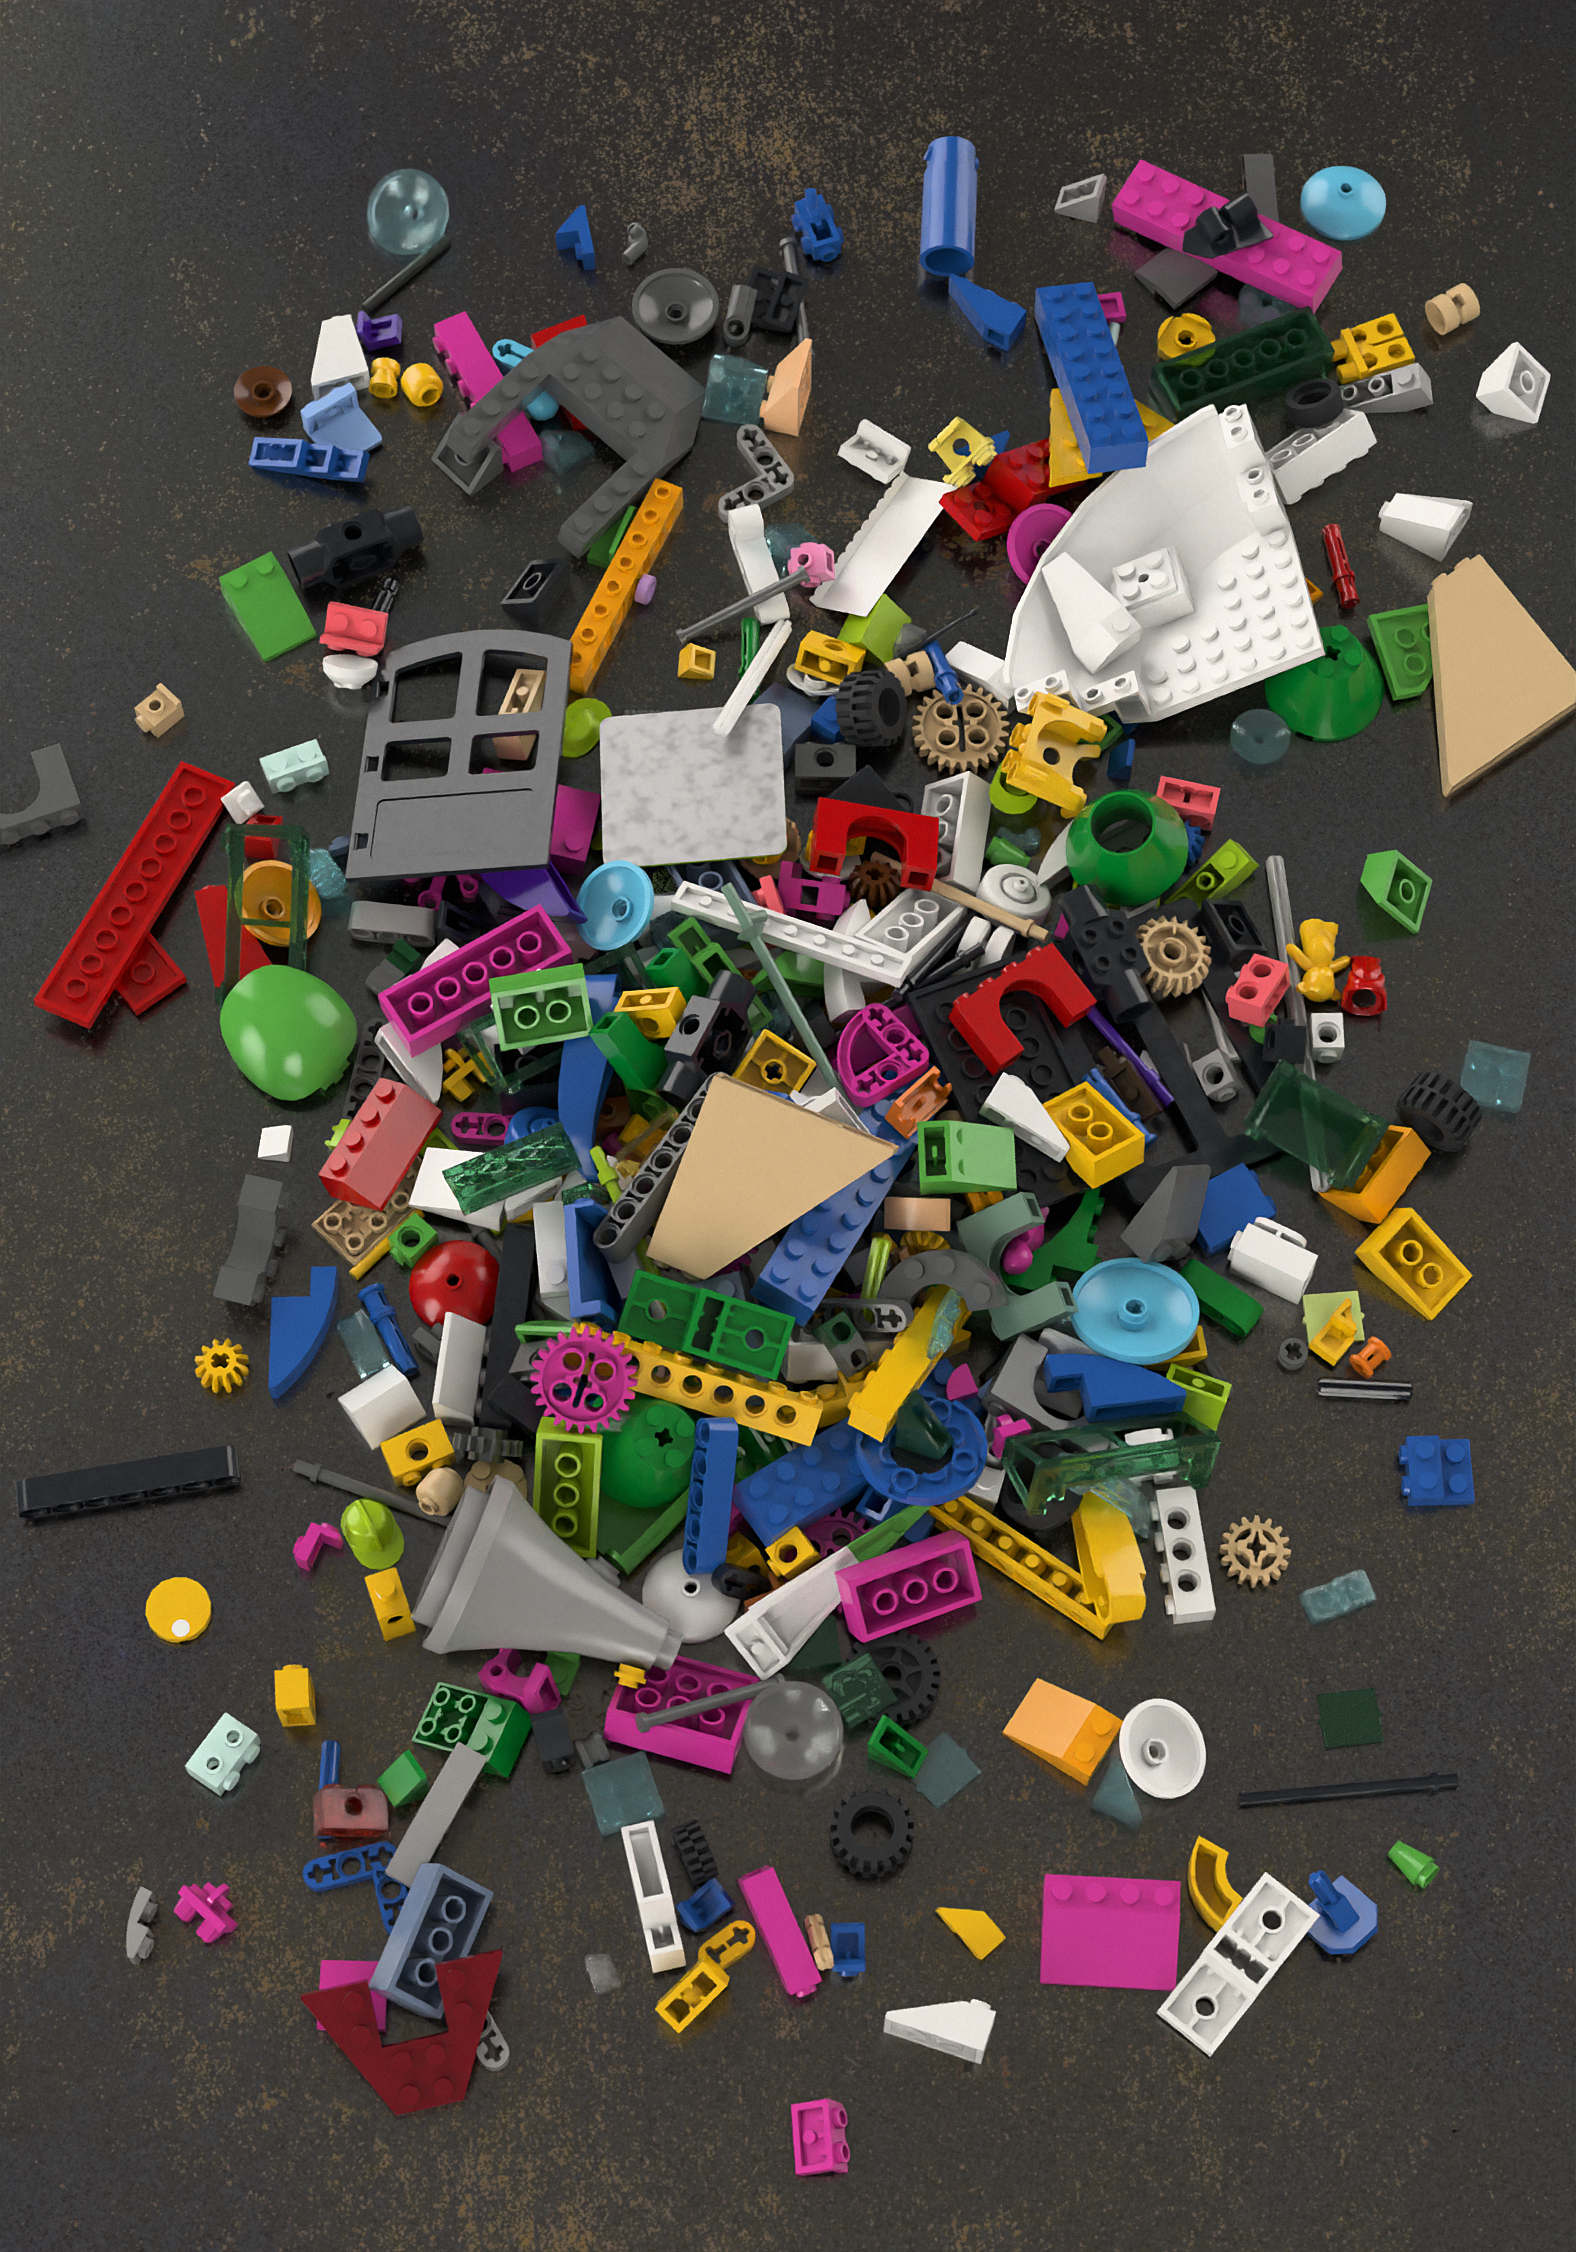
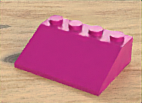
[482,767,601,877]
[603,1655,760,1774]
[1040,1874,1181,1991]

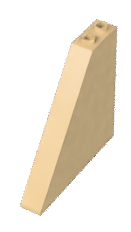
[1427,554,1576,797]
[645,1073,899,1281]

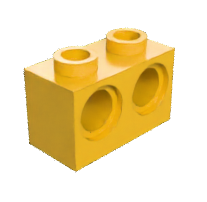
[275,1665,316,1727]

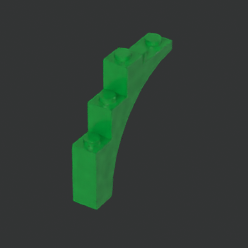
[926,1186,1105,1321]

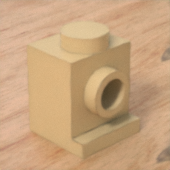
[135,683,184,738]

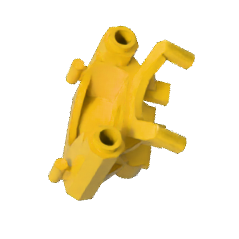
[1001,691,1107,819]

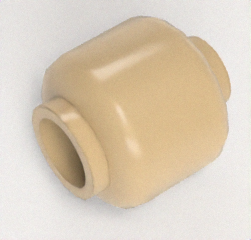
[416,1468,464,1516]

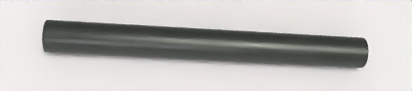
[361,235,451,314]

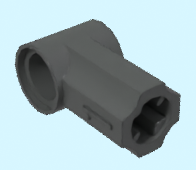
[723,285,757,347]

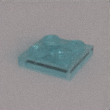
[1460,1040,1531,1114]
[581,1750,665,1837]

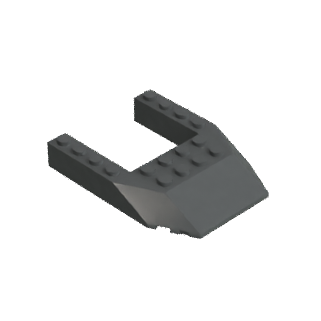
[446,316,707,559]

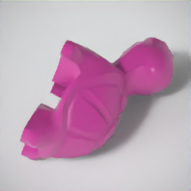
[1001,1207,1049,1275]

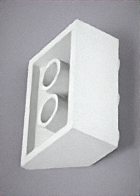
[432,1312,490,1428]

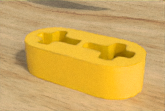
[698,1920,756,1970]

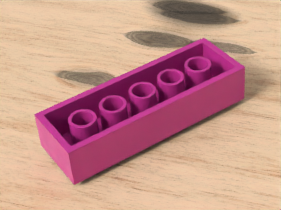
[378,904,574,1058]

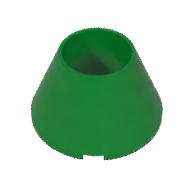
[1066,789,1189,907]

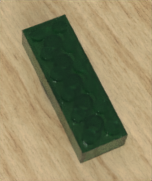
[1150,306,1335,425]

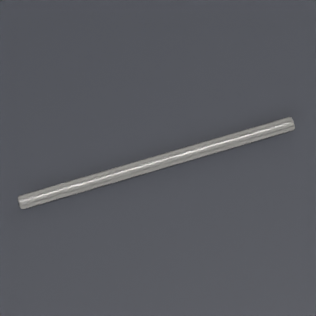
[1265,855,1331,1192]

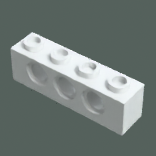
[1149,1486,1216,1624]

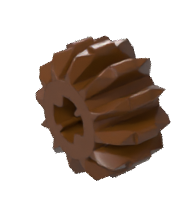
[848,859,900,910]

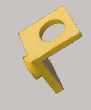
[726,1531,770,1590]

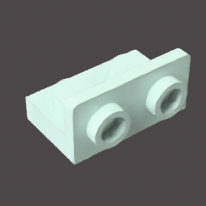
[260,739,329,794]

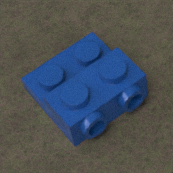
[1399,1435,1475,1506]

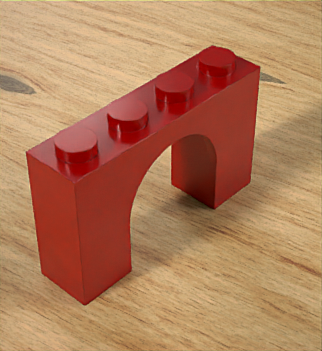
[809,797,939,892]
[948,943,1097,1076]

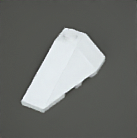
[1041,552,1142,675]

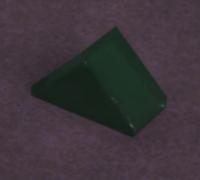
[895,1389,955,1459]
[790,1614,842,1677]

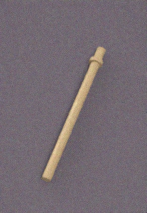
[870,852,1050,943]

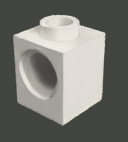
[1308,1013,1345,1063]

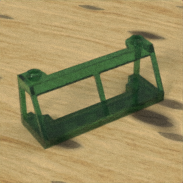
[215,824,311,1011]
[455,942,656,1096]
[1000,1410,1222,1516]

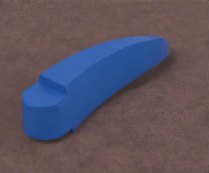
[558,974,622,1184]

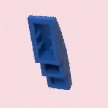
[248,437,370,482]

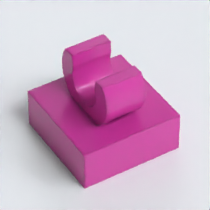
[991,1414,1031,1458]

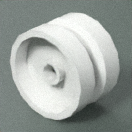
[951,916,1016,978]

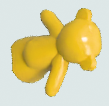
[1285,919,1351,1002]

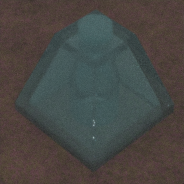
[701,353,768,427]

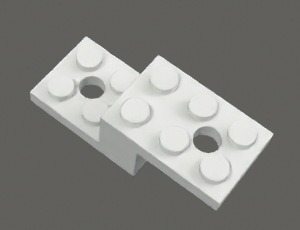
[1157,1872,1320,2057]

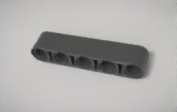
[1242,154,1279,223]

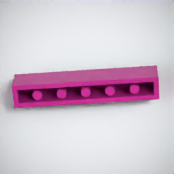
[432,311,543,472]

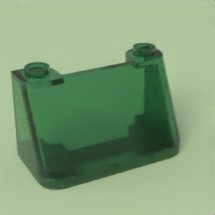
[1242,1059,1391,1191]

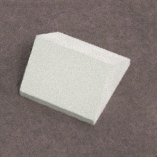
[338,1365,427,1450]

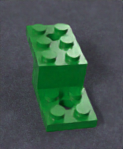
[616,1269,796,1380]

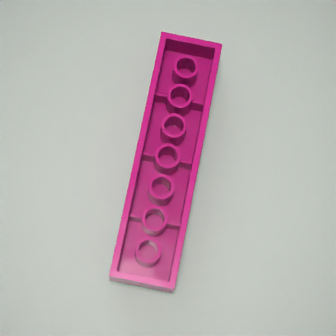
[1112,159,1342,315]

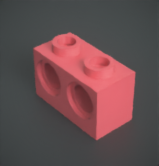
[1156,776,1221,831]
[1225,954,1290,1028]

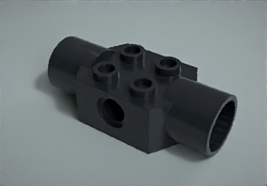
[287,503,424,589]
[1058,884,1154,1024]
[655,970,758,1110]

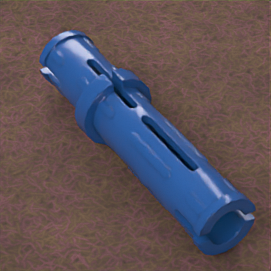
[921,639,964,705]

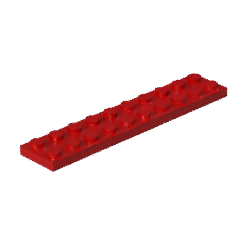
[34,761,236,1029]

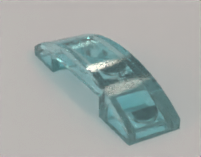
[1057,1452,1151,1539]

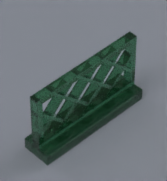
[442,1122,582,1216]

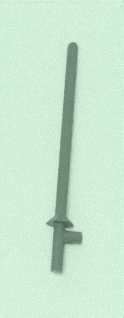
[721,883,858,1116]

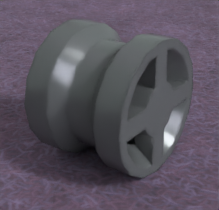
[572,1729,610,1771]

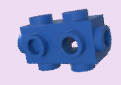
[791,188,844,262]

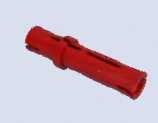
[1321,524,1360,609]

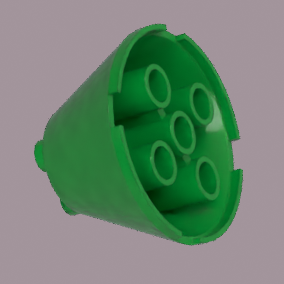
[1264,625,1384,741]
[585,1389,702,1508]

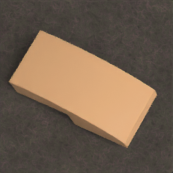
[884,1196,950,1231]

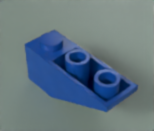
[948,273,1027,351]

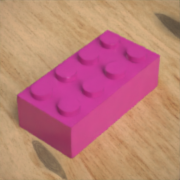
[834,1529,982,1643]

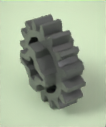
[452,1426,524,1463]

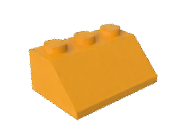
[1318,1122,1431,1224]

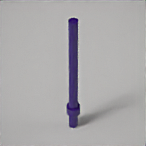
[1086,1006,1175,1107]

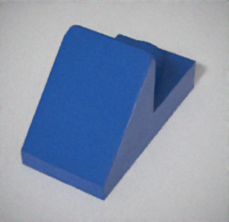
[556,205,595,270]

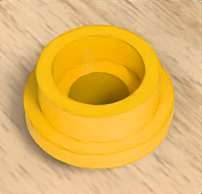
[614,1663,647,1689]

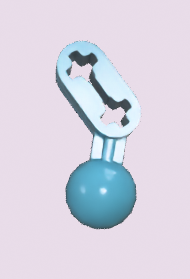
[493,339,560,421]

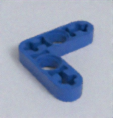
[303,1842,408,1936]

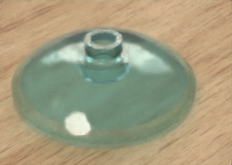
[367,168,449,256]

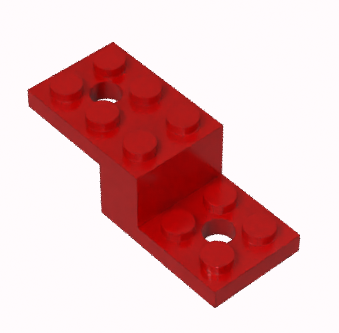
[938,438,1088,542]

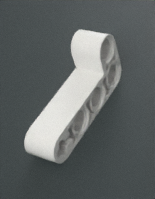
[728,503,790,626]

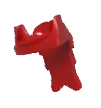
[1340,956,1387,1016]

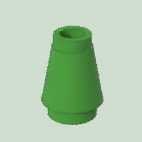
[984,836,1031,868]
[1388,1841,1440,1888]

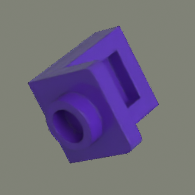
[355,311,402,351]

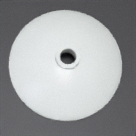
[642,1549,740,1644]
[1119,1699,1206,1799]

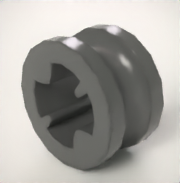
[1278,1338,1308,1370]

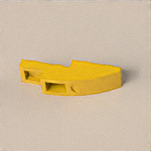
[778,1358,880,1428]

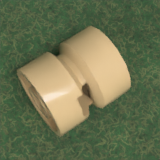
[1425,283,1480,335]
[883,650,935,697]

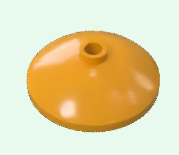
[234,860,321,947]

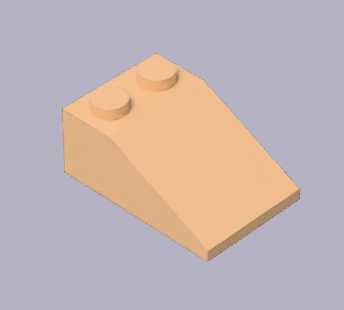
[760,338,812,436]

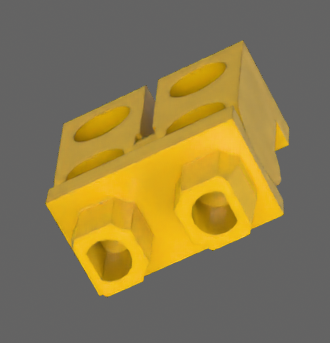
[1326,313,1415,385]

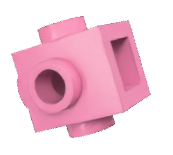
[787,542,835,588]

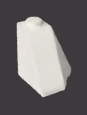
[1378,493,1473,562]

